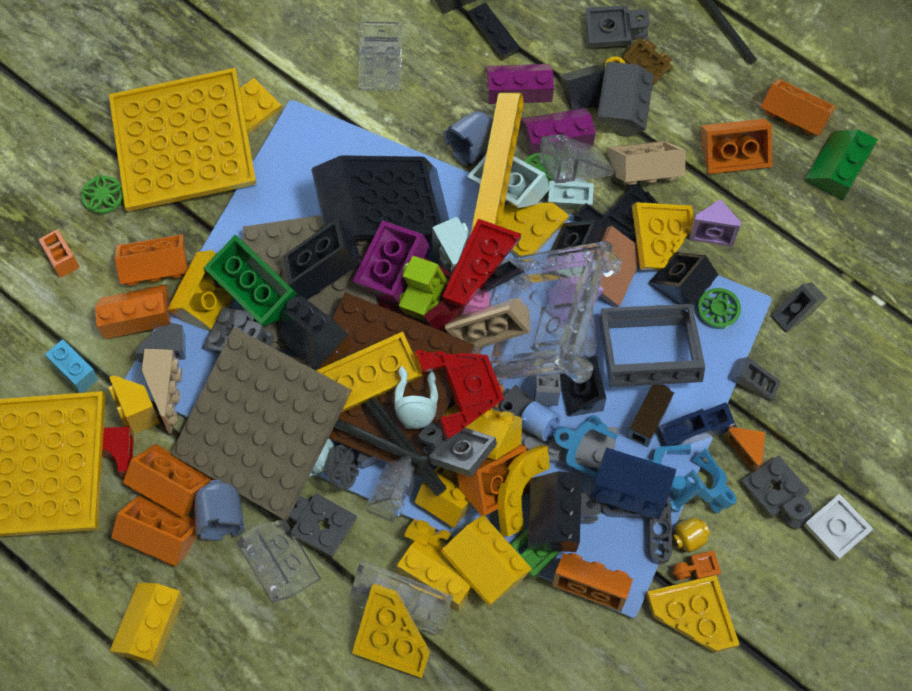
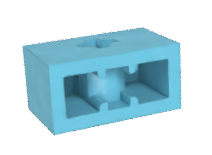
[45,339,98,393]

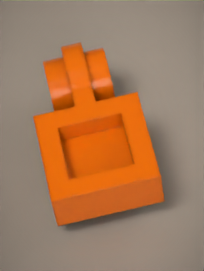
[672,550,721,581]

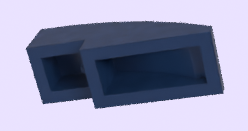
[659,402,737,446]

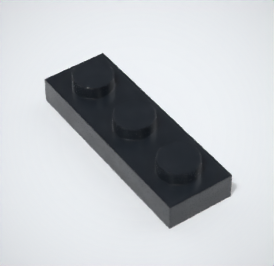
[468,2,520,61]

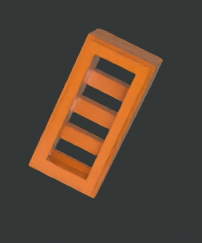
[38,229,79,277]

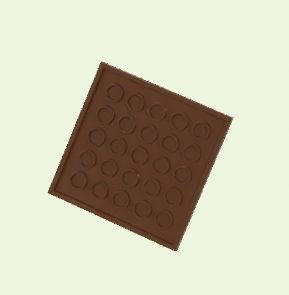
[311,292,475,476]

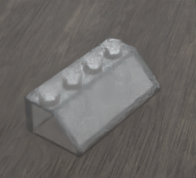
[350,560,453,636]

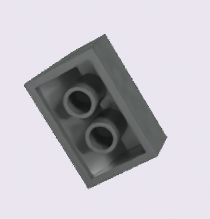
[597,62,654,137]

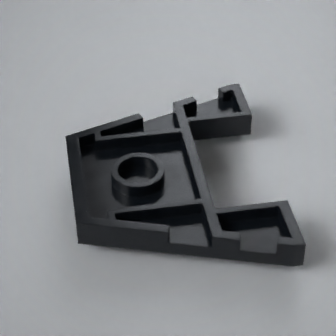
[573,173,659,242]

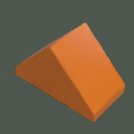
[725,427,765,472]

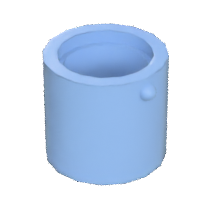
[521,401,561,441]

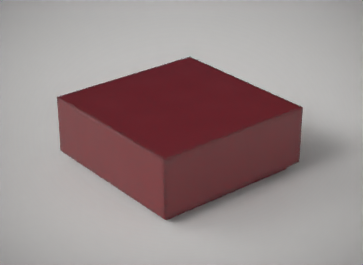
[424,301,452,329]

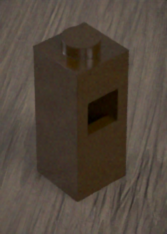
[627,384,675,447]

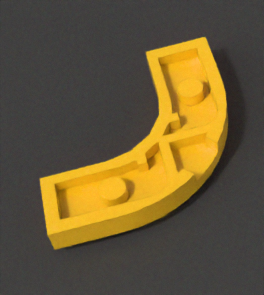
[498,445,550,537]

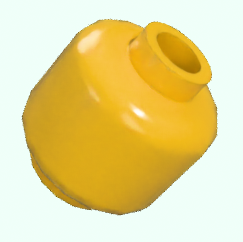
[672,517,710,553]

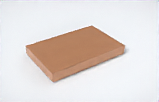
[587,226,639,308]

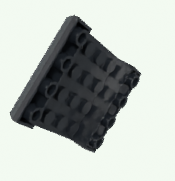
[311,155,449,241]

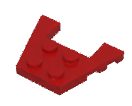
[413,350,504,441]

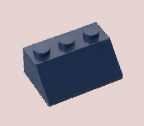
[589,447,676,519]

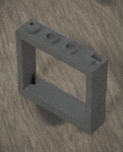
[599,304,705,387]

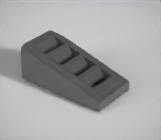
[729,357,781,401]

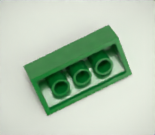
[204,234,297,326]

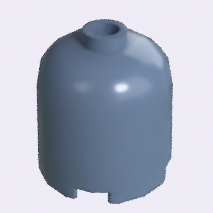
[443,111,493,165]
[194,480,245,541]

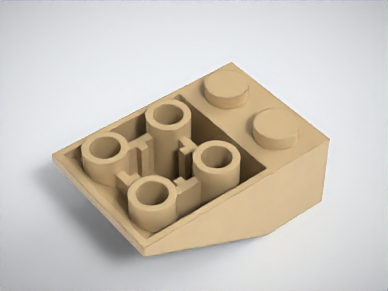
[142,349,183,433]

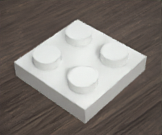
[804,494,873,561]

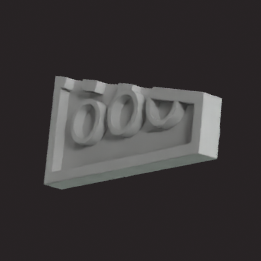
[521,427,618,471]

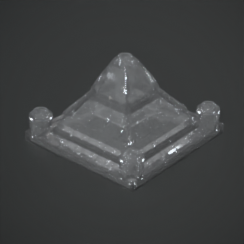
[474,241,622,385]

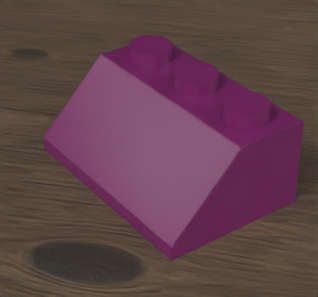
[486,64,554,104]
[521,108,596,155]
[353,220,430,306]

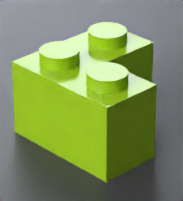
[399,256,448,323]

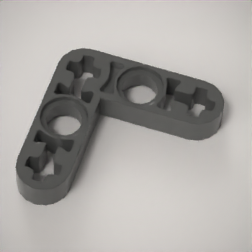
[601,499,672,565]

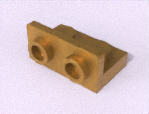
[623,37,673,85]

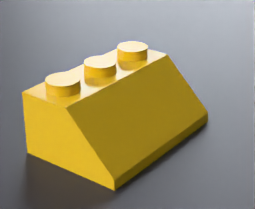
[167,250,234,332]
[445,404,522,460]
[440,515,532,606]
[397,541,473,612]
[110,582,184,667]

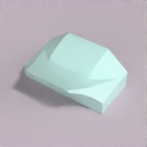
[548,176,594,209]

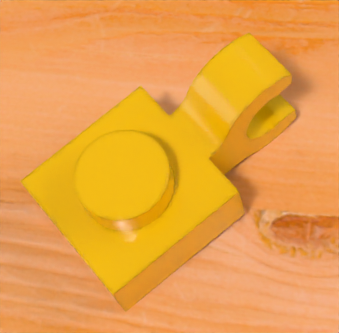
[405,519,451,550]

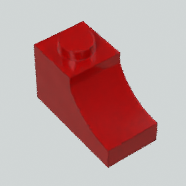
[102,426,134,480]

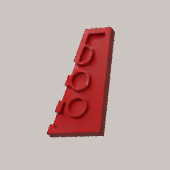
[442,218,521,308]

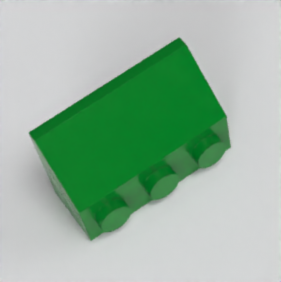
[804,129,878,201]

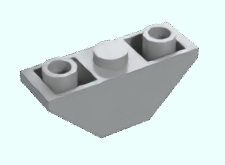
[534,359,561,406]

